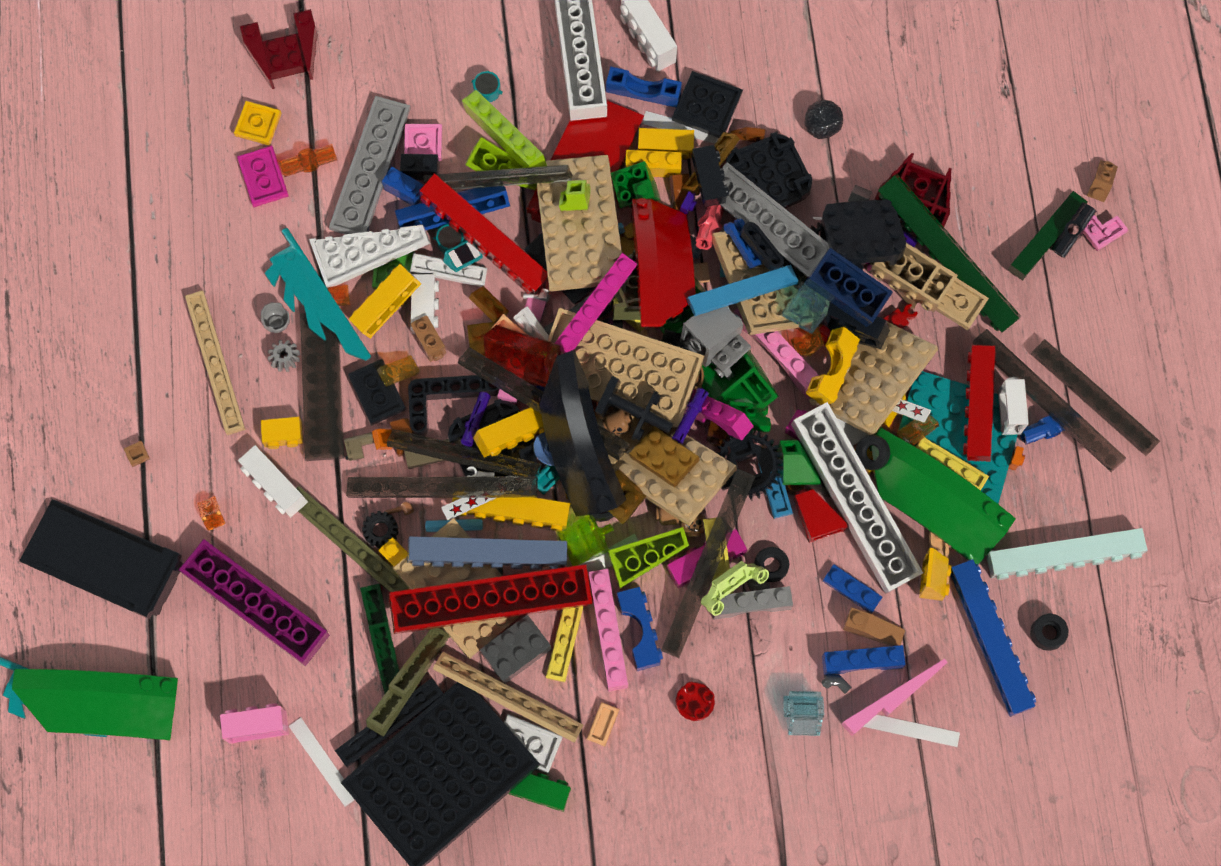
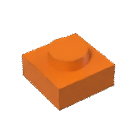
[372,429,395,450]
[1008,446,1025,471]

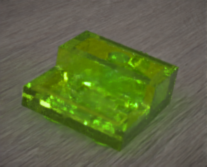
[558,515,614,566]

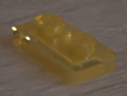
[377,355,420,387]

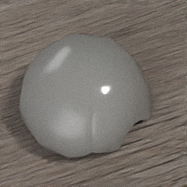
[260,302,290,333]

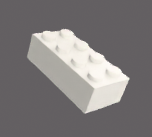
[620,0,677,72]

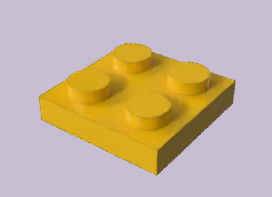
[234,101,282,146]

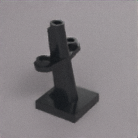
[595,376,674,441]

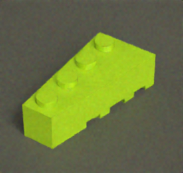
[607,527,689,589]

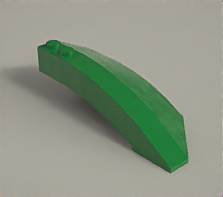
[658,276,779,409]
[870,428,1016,564]
[12,669,178,741]

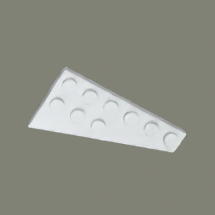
[309,225,430,289]

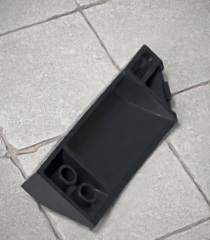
[539,350,627,517]

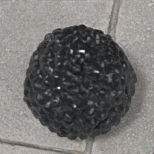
[804,100,844,139]

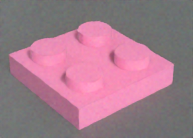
[404,124,442,161]

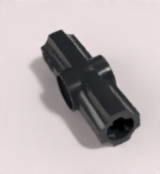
[1051,202,1097,258]

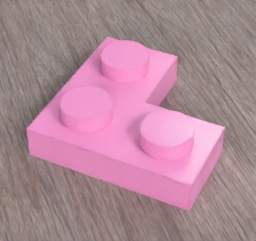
[1083,215,1128,251]

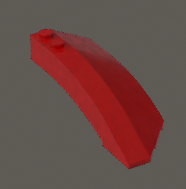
[631,198,696,327]

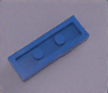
[822,564,883,614]

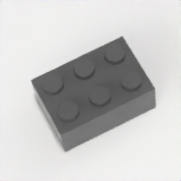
[480,614,552,684]

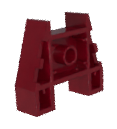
[240,9,318,89]
[874,153,952,227]

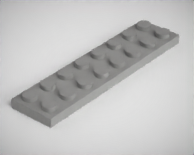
[329,96,411,234]
[719,162,829,277]

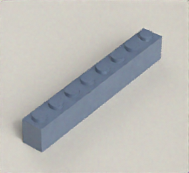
[407,536,567,570]

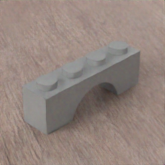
[713,586,793,620]

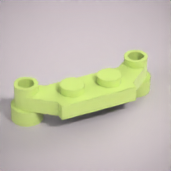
[701,561,769,616]

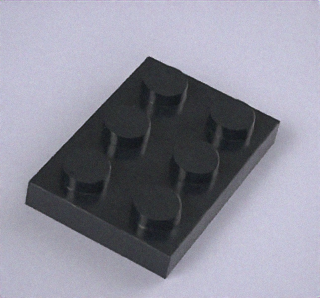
[348,358,406,426]

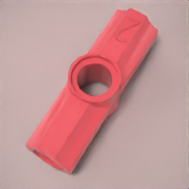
[696,204,724,250]

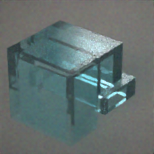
[781,283,830,334]
[783,691,824,736]

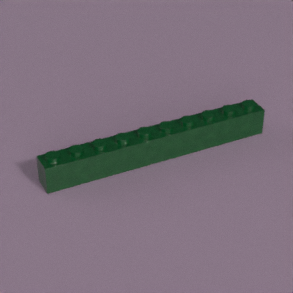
[878,174,1021,333]

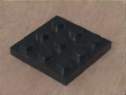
[672,71,743,138]

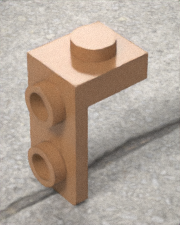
[1087,160,1118,202]
[411,315,446,362]

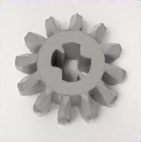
[268,340,300,372]

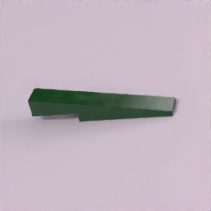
[1008,191,1088,281]
[360,583,400,695]

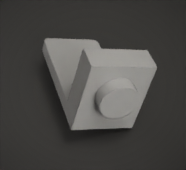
[711,335,751,381]

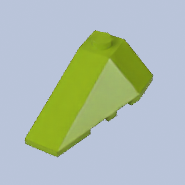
[465,137,537,191]

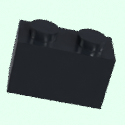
[400,154,440,180]

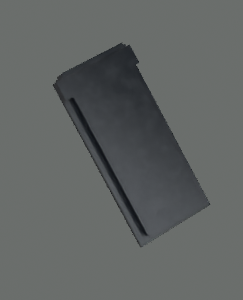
[19,499,183,619]

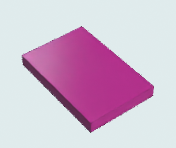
[237,146,289,208]

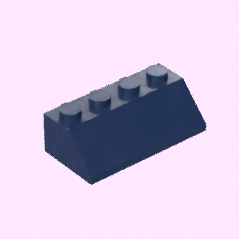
[804,248,893,327]

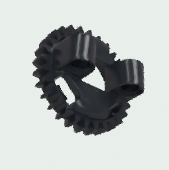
[715,429,784,501]

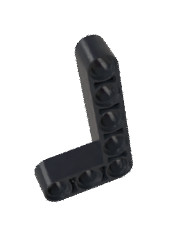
[408,374,502,437]

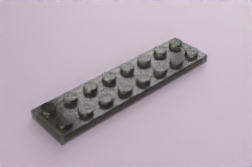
[300,313,345,461]

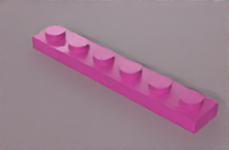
[553,253,638,353]

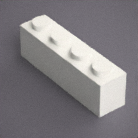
[238,445,308,518]

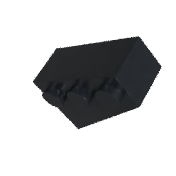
[822,301,890,349]

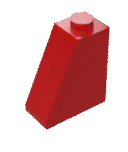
[793,489,848,543]

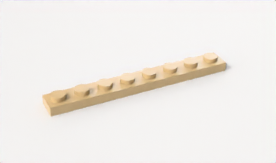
[185,290,246,435]
[433,652,583,743]

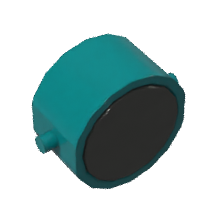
[471,71,503,102]
[433,224,466,254]

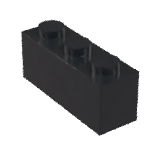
[691,145,729,207]

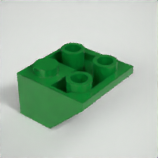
[611,161,661,209]
[776,440,821,485]

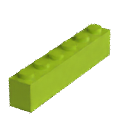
[462,90,547,178]

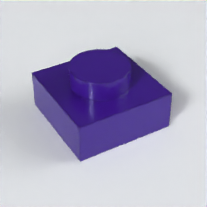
[680,192,697,215]

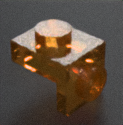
[791,328,824,356]
[197,496,226,531]

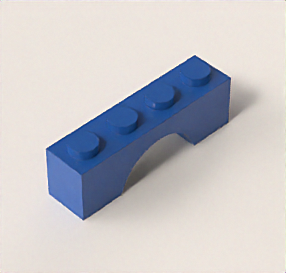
[606,66,682,108]
[617,587,663,671]
[822,645,906,676]

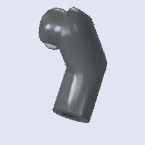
[746,579,770,591]
[822,674,852,694]

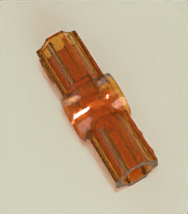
[279,144,337,177]

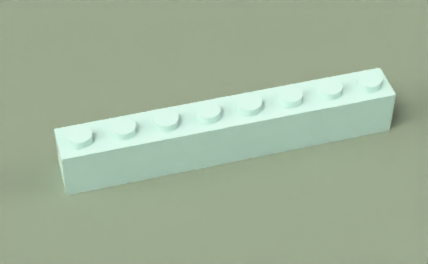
[986,528,1148,580]

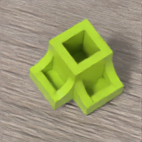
[559,180,591,211]

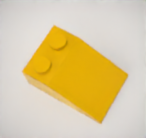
[919,548,951,601]

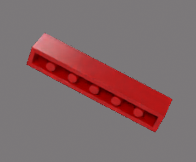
[963,345,996,462]

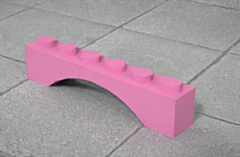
[733,308,819,400]
[589,569,628,691]

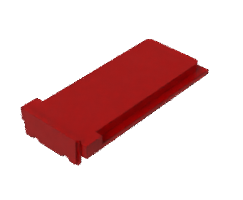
[527,100,644,223]

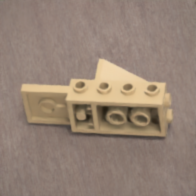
[870,243,989,330]

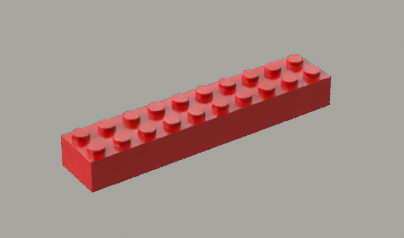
[388,565,592,634]

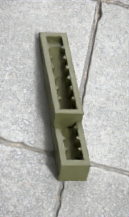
[366,628,450,737]

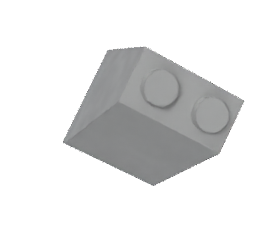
[680,306,743,368]

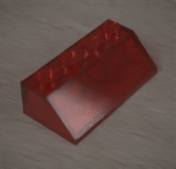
[483,325,561,387]

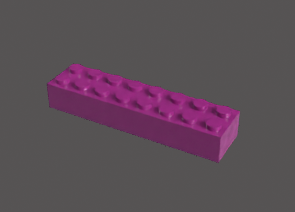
[179,539,330,667]

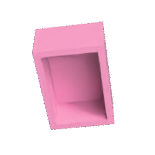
[220,703,289,744]

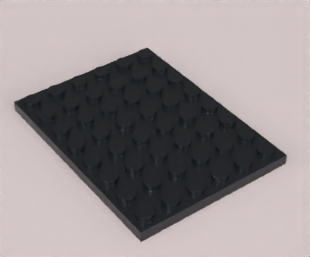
[340,682,540,866]

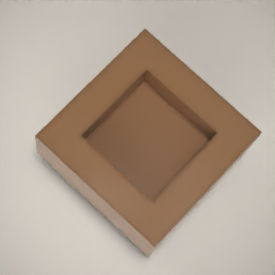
[124,441,150,467]

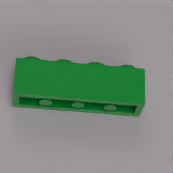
[508,773,571,812]

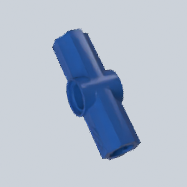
[1020,410,1079,445]

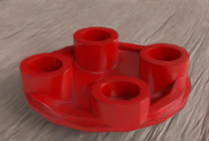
[675,682,715,721]

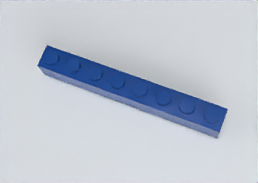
[950,559,1036,717]

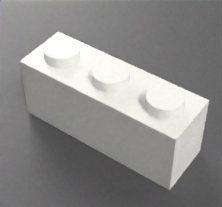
[411,274,439,334]

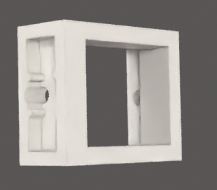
[998,377,1028,435]

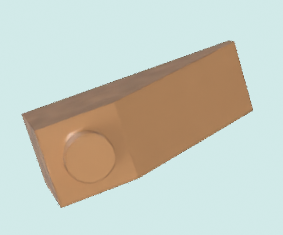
[843,607,905,646]

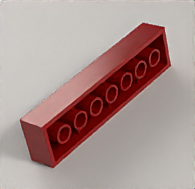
[420,173,548,294]

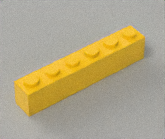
[452,485,570,532]

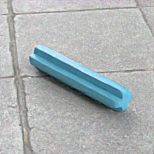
[425,519,483,532]

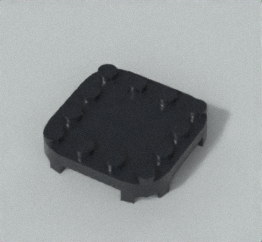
[726,132,812,208]
[821,199,906,266]
[448,399,537,489]

